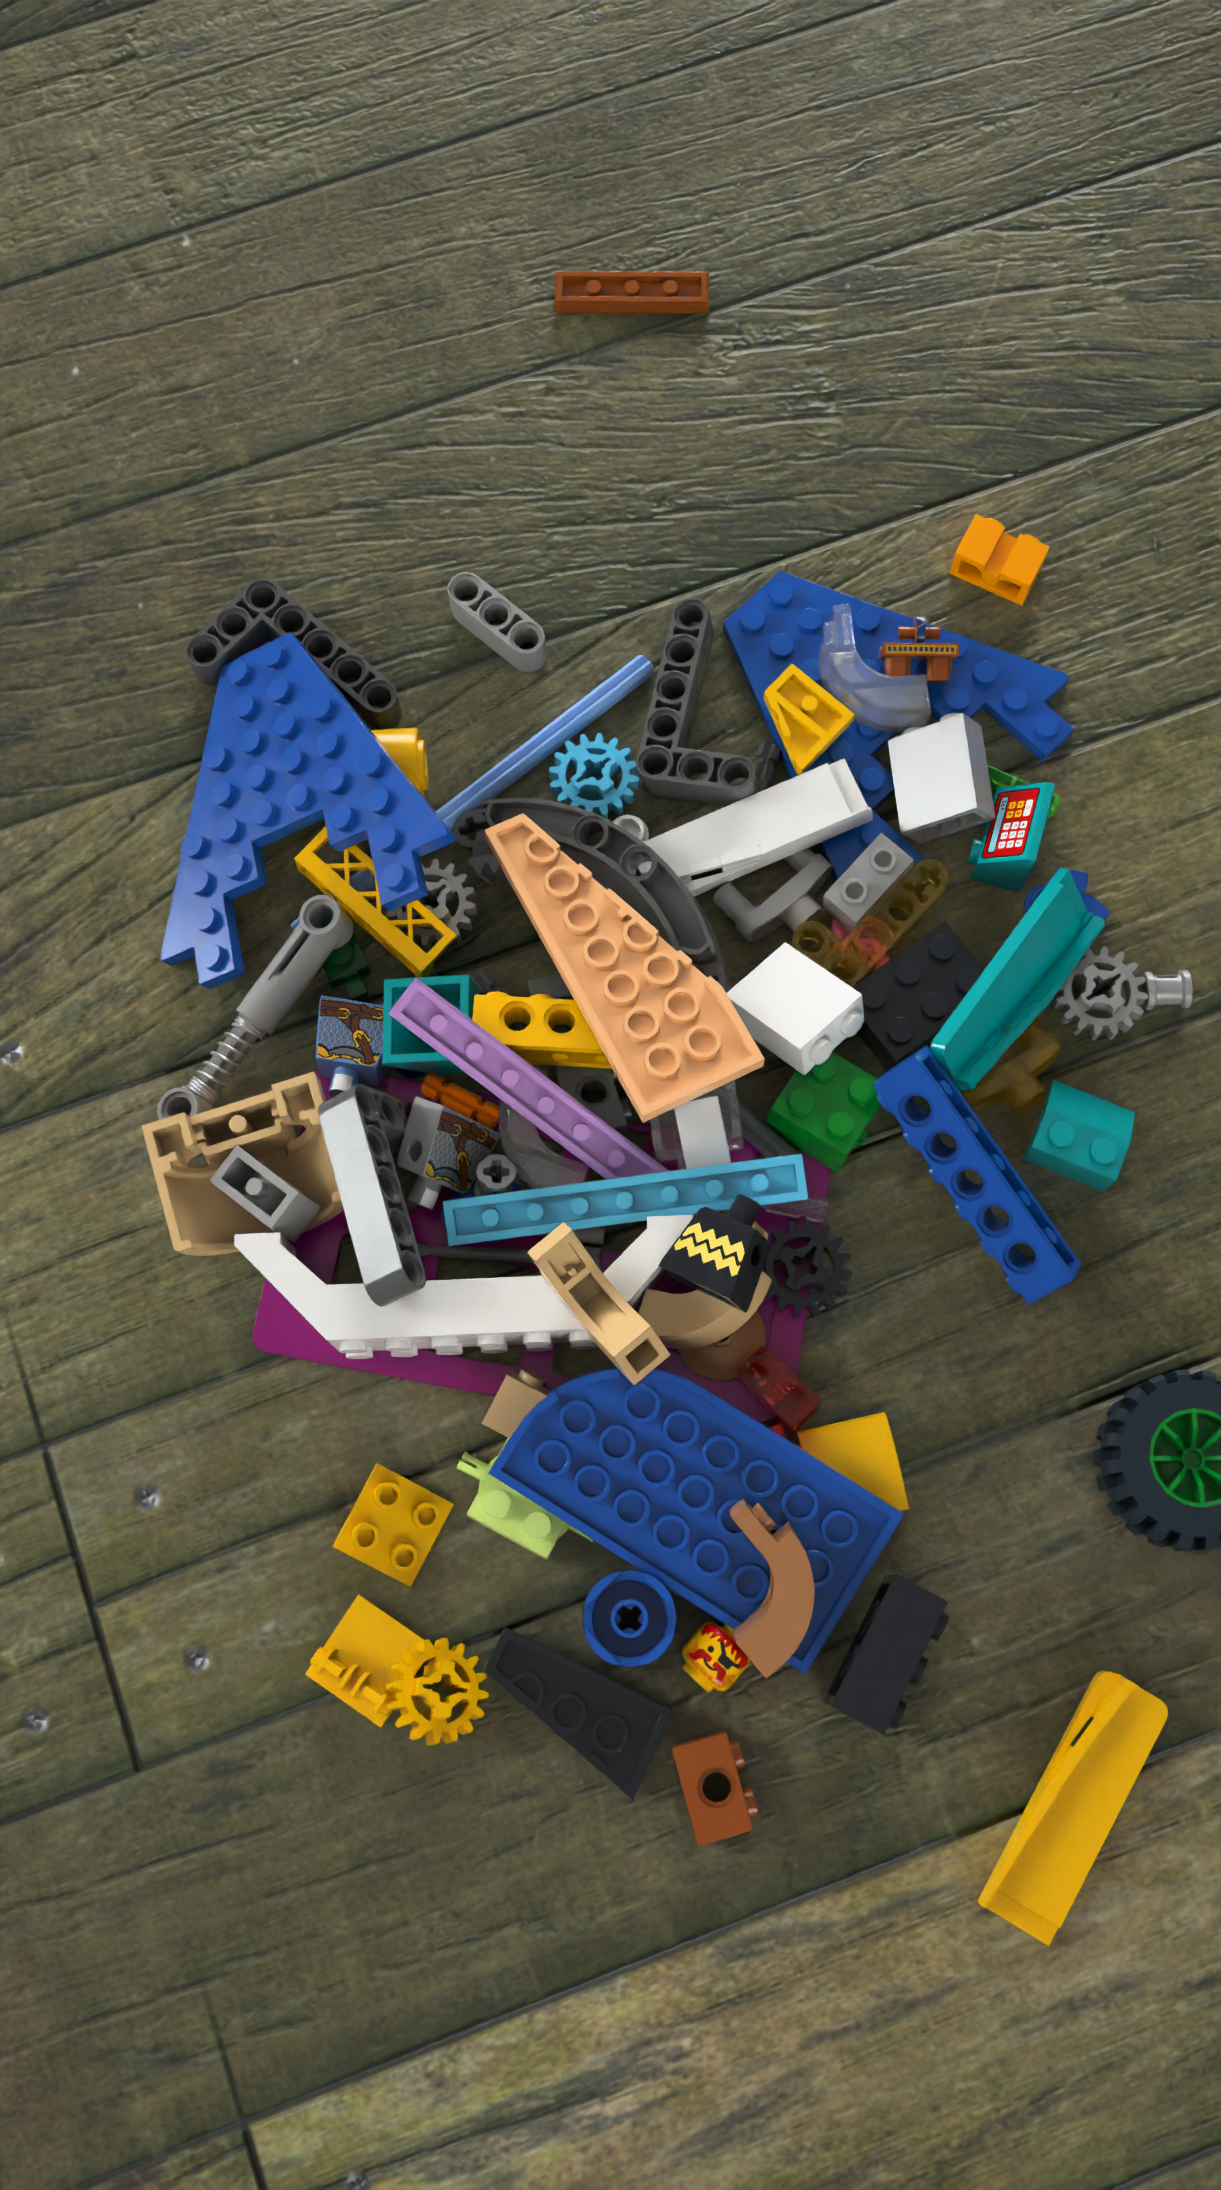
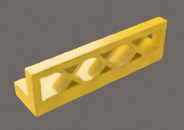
[294,826,457,977]

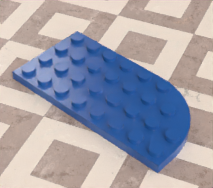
[488,1367,904,1674]

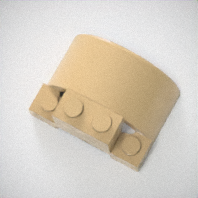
[141,1071,344,1256]

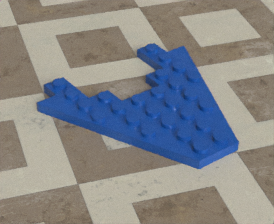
[723,571,1074,898]
[161,632,456,989]

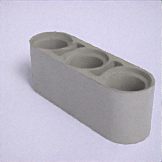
[447,572,547,673]

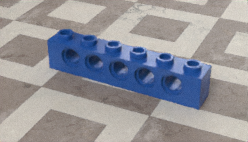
[873,1045,1082,1305]

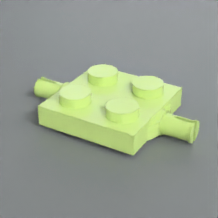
[457,1438,593,1560]

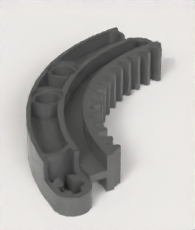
[453,798,730,993]

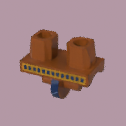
[878,615,959,683]

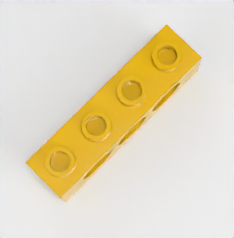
[472,992,612,1069]

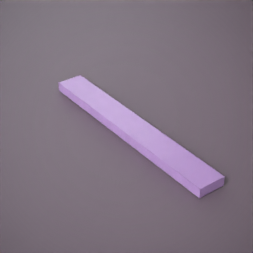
[388,977,669,1179]

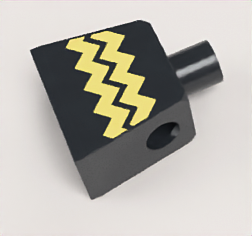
[658,1194,770,1313]

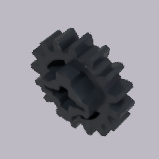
[763,1220,852,1319]

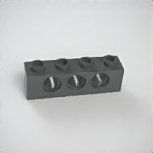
[529,973,633,1138]

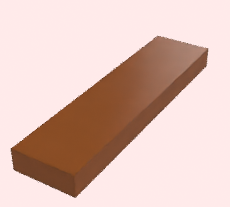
[554,271,709,313]

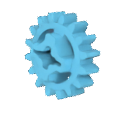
[549,733,639,820]

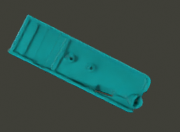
[930,867,1105,1091]

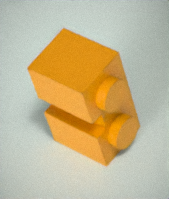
[949,514,1050,606]

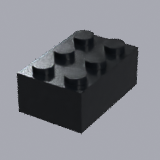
[852,921,985,1071]
[823,1574,949,1735]

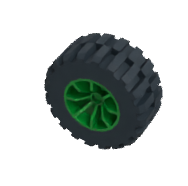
[1094,1369,1221,1551]

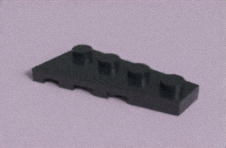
[484,1627,673,1800]

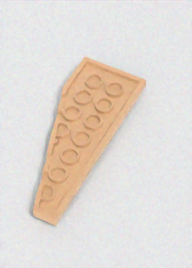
[484,813,765,1123]

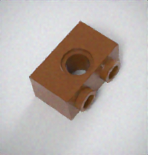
[671,1730,759,1846]

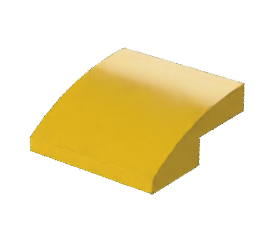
[797,1412,909,1511]

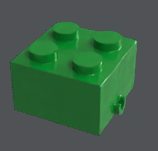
[765,1052,881,1173]

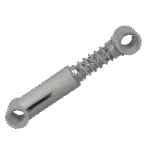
[157,895,354,1120]

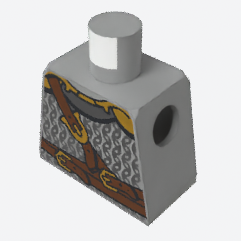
[397,1096,500,1210]

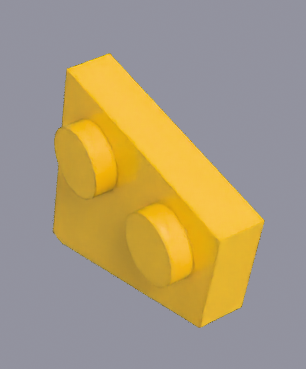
[763,664,855,775]

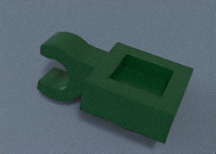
[322,933,371,1003]

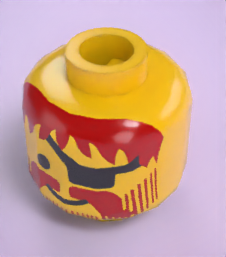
[681,1621,750,1693]

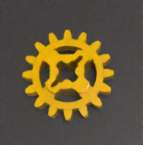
[385,1638,489,1746]

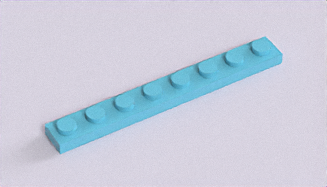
[443,1154,808,1246]

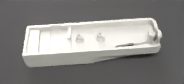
[638,758,873,897]

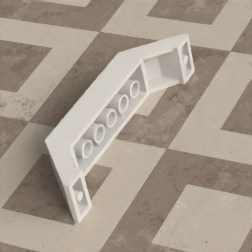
[234,1215,693,1359]

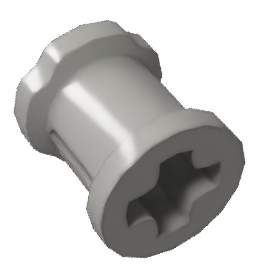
[1139,970,1193,1010]
[473,1154,516,1197]

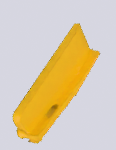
[977,1670,1168,1946]

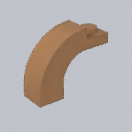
[729,1498,815,1679]

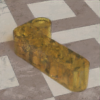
[790,859,949,987]

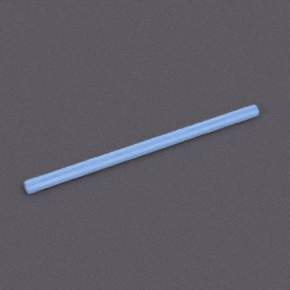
[291,655,654,931]

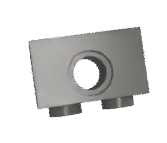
[823,832,914,936]
[210,1145,321,1243]

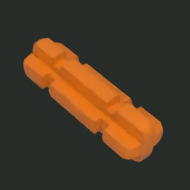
[421,1072,503,1129]

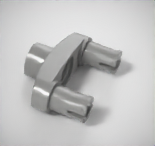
[713,848,833,942]

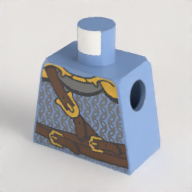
[315,995,388,1097]

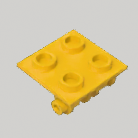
[332,1463,454,1587]
[305,1594,424,1728]

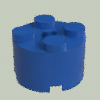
[582,1570,677,1667]

